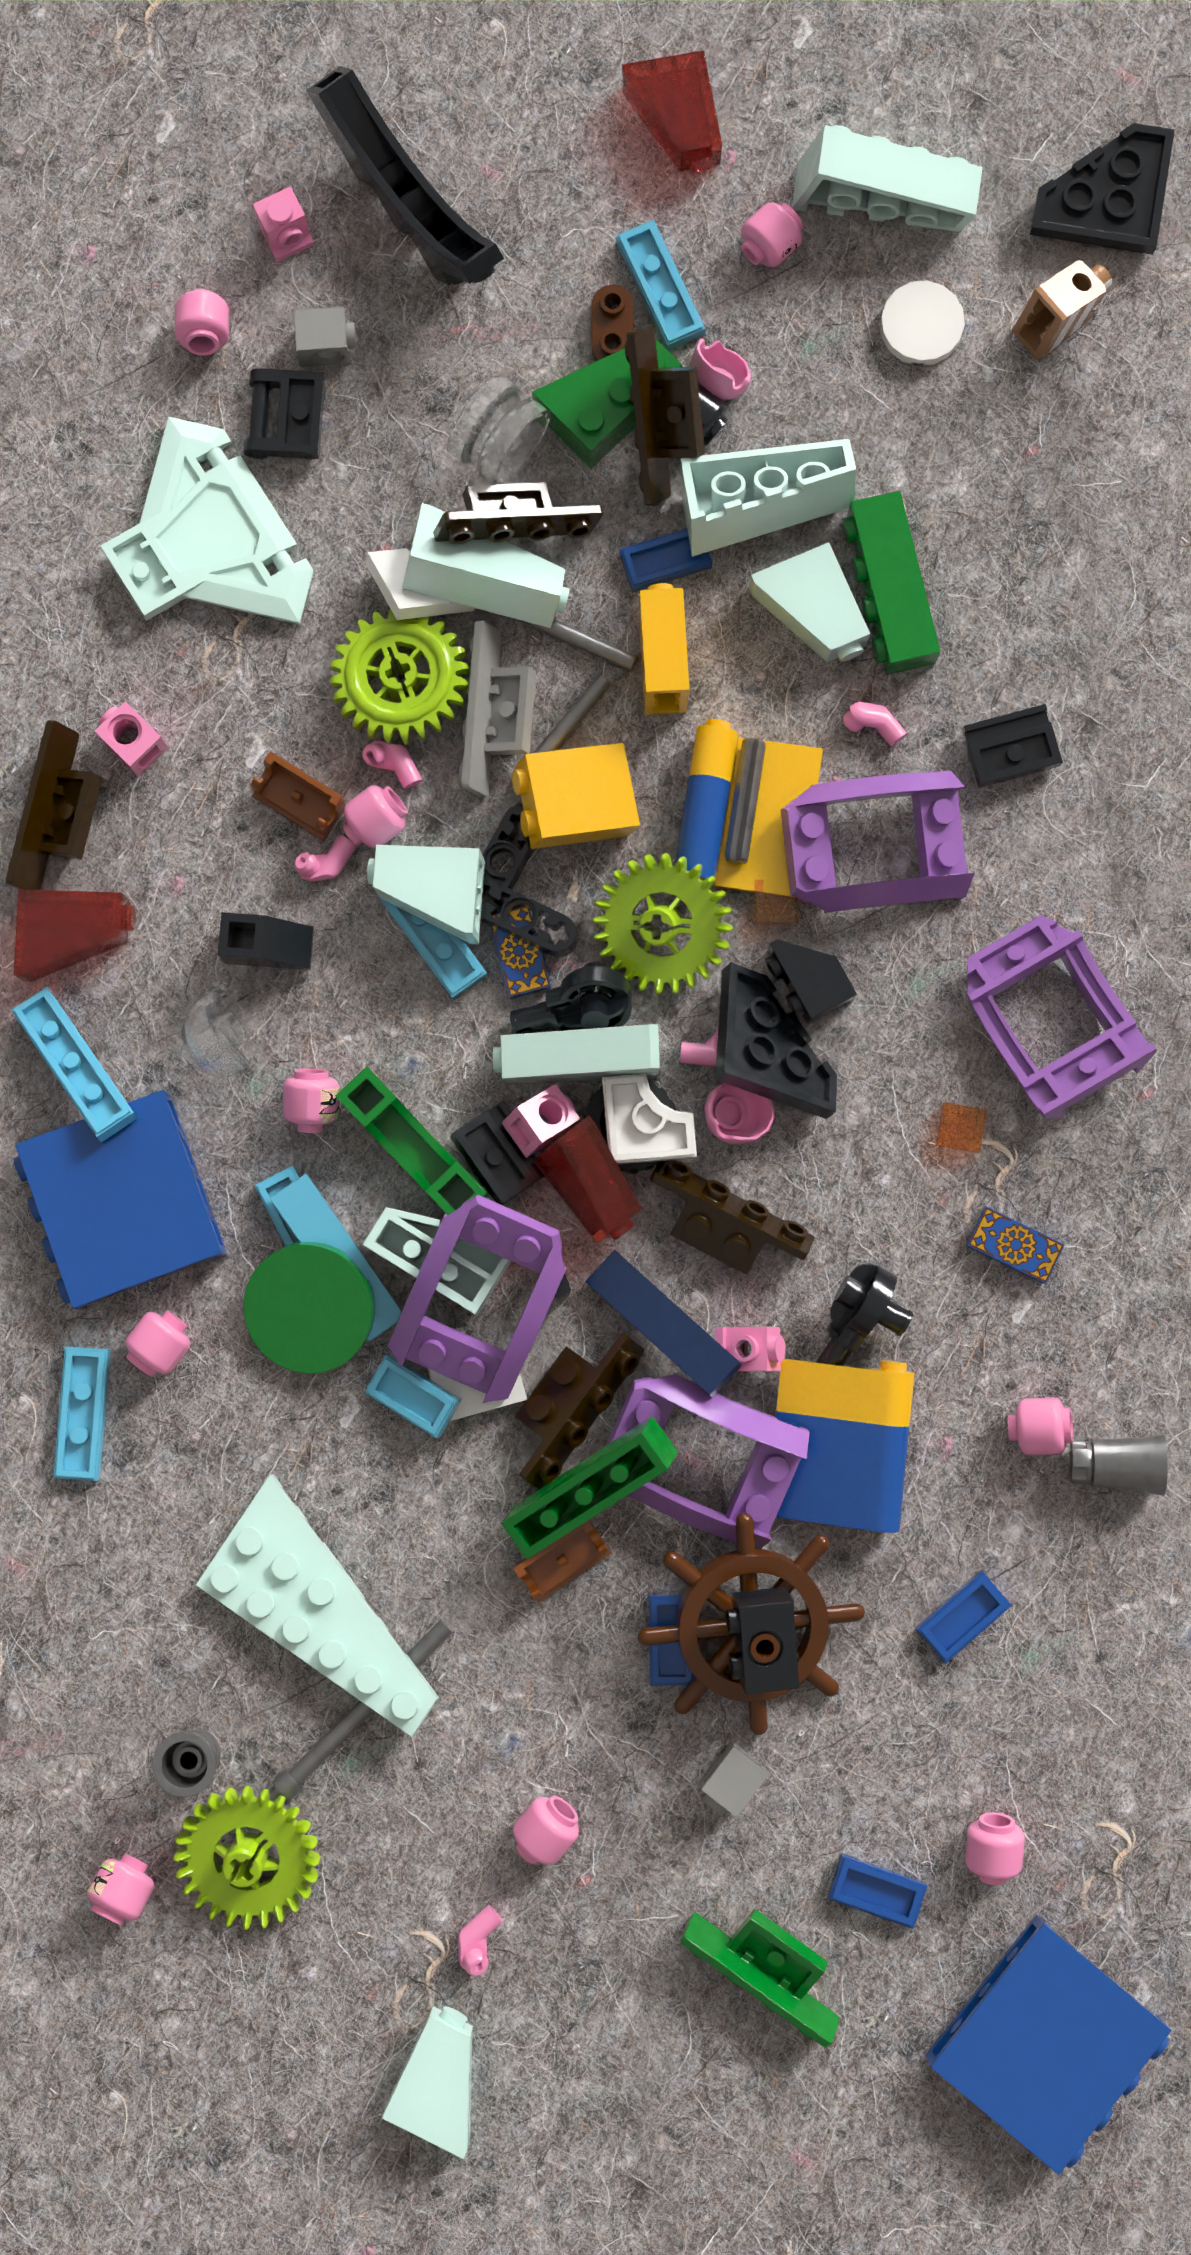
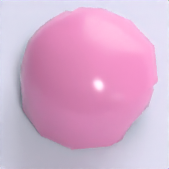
[689,338,751,401]
[704,1083,775,1145]

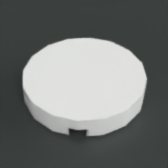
[881,280,965,366]

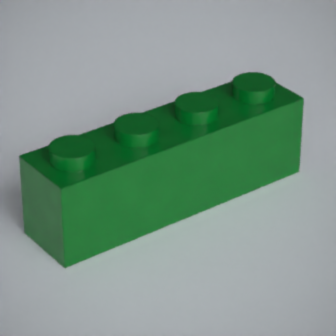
[842,491,941,675]
[501,1416,678,1559]

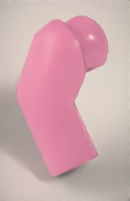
[362,740,423,790]
[680,1027,718,1067]
[458,1904,503,1976]

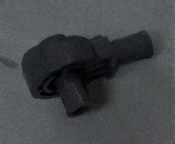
[510,961,632,1034]
[816,1263,913,1366]

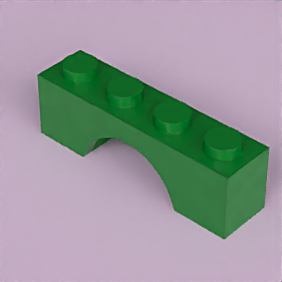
[335,1066,489,1215]

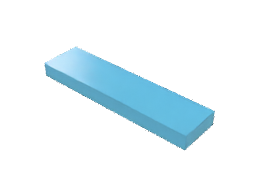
[11,987,137,1142]
[270,1173,402,1341]

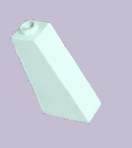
[402,503,569,628]
[493,1024,660,1084]

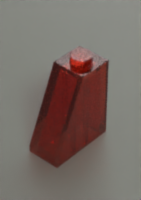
[621,50,722,172]
[13,889,136,982]
[533,1116,641,1243]

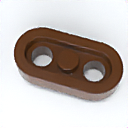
[592,285,634,362]

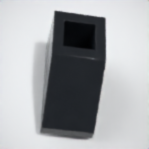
[218,912,314,970]
[765,939,857,1025]

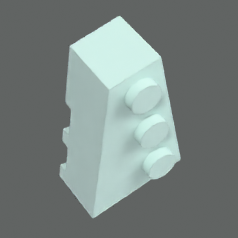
[363,1207,511,1316]

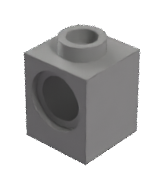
[294,307,357,368]
[700,1740,769,1818]

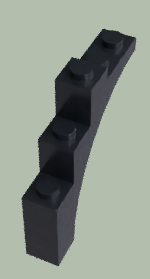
[306,66,504,285]

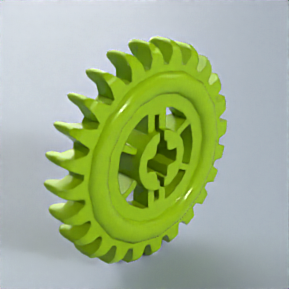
[329,609,469,745]
[592,853,733,995]
[173,1786,321,1931]

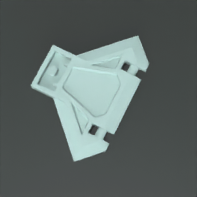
[101,417,314,625]

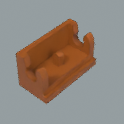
[251,751,346,842]
[513,1520,611,1603]

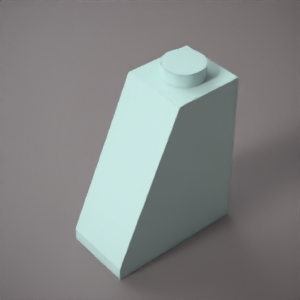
[748,542,870,662]
[367,845,485,944]
[382,2006,473,2159]

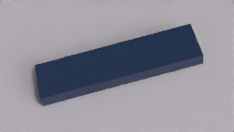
[585,1250,742,1398]

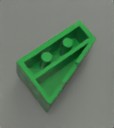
[532,338,682,469]

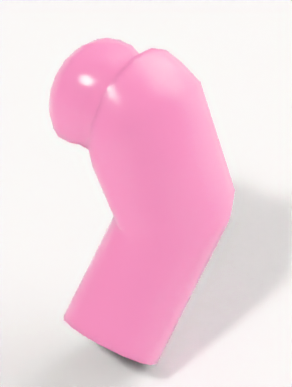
[843,701,907,747]
[294,835,357,882]

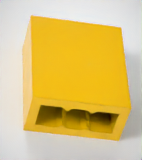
[639,583,690,715]
[512,743,640,849]

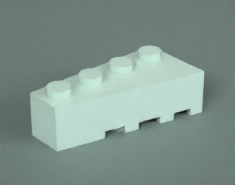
[792,125,983,232]
[680,439,856,557]

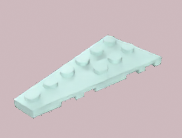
[196,1474,439,1737]

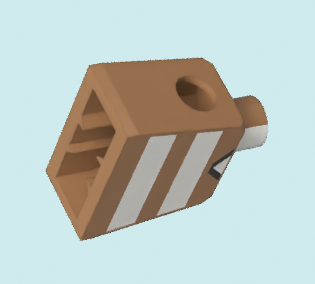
[1012,260,1112,361]

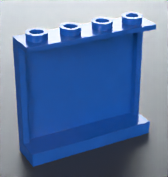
[14,1090,228,1310]
[925,1914,1172,2175]

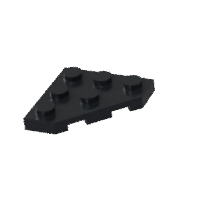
[1030,123,1175,255]
[715,962,837,1119]

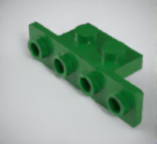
[680,1908,839,2048]

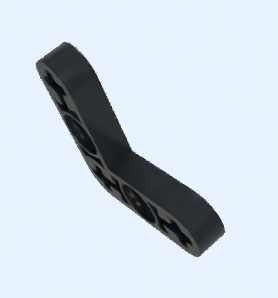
[480,804,579,957]

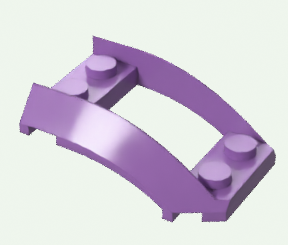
[781,771,975,913]
[967,915,1156,1118]
[388,1195,567,1403]
[606,1372,810,1549]

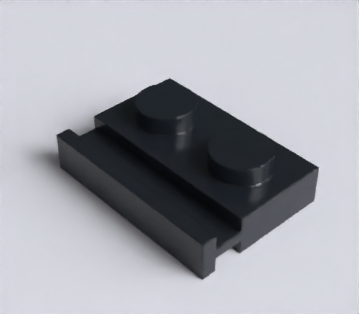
[961,704,1063,788]
[450,1101,552,1205]

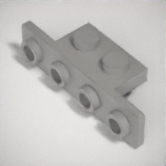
[459,621,536,797]

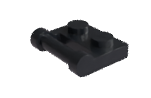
[244,368,325,459]

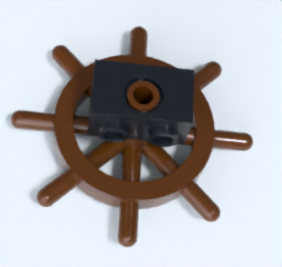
[638,1513,865,1735]

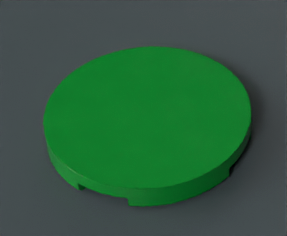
[244,1242,375,1374]

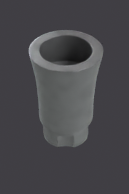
[1069,1434,1168,1496]
[152,1729,220,1797]

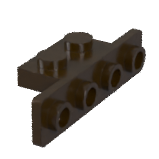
[625,324,705,506]
[433,482,604,544]
[6,720,103,895]
[650,1160,814,1275]
[515,1333,645,1489]

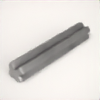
[725,738,765,864]

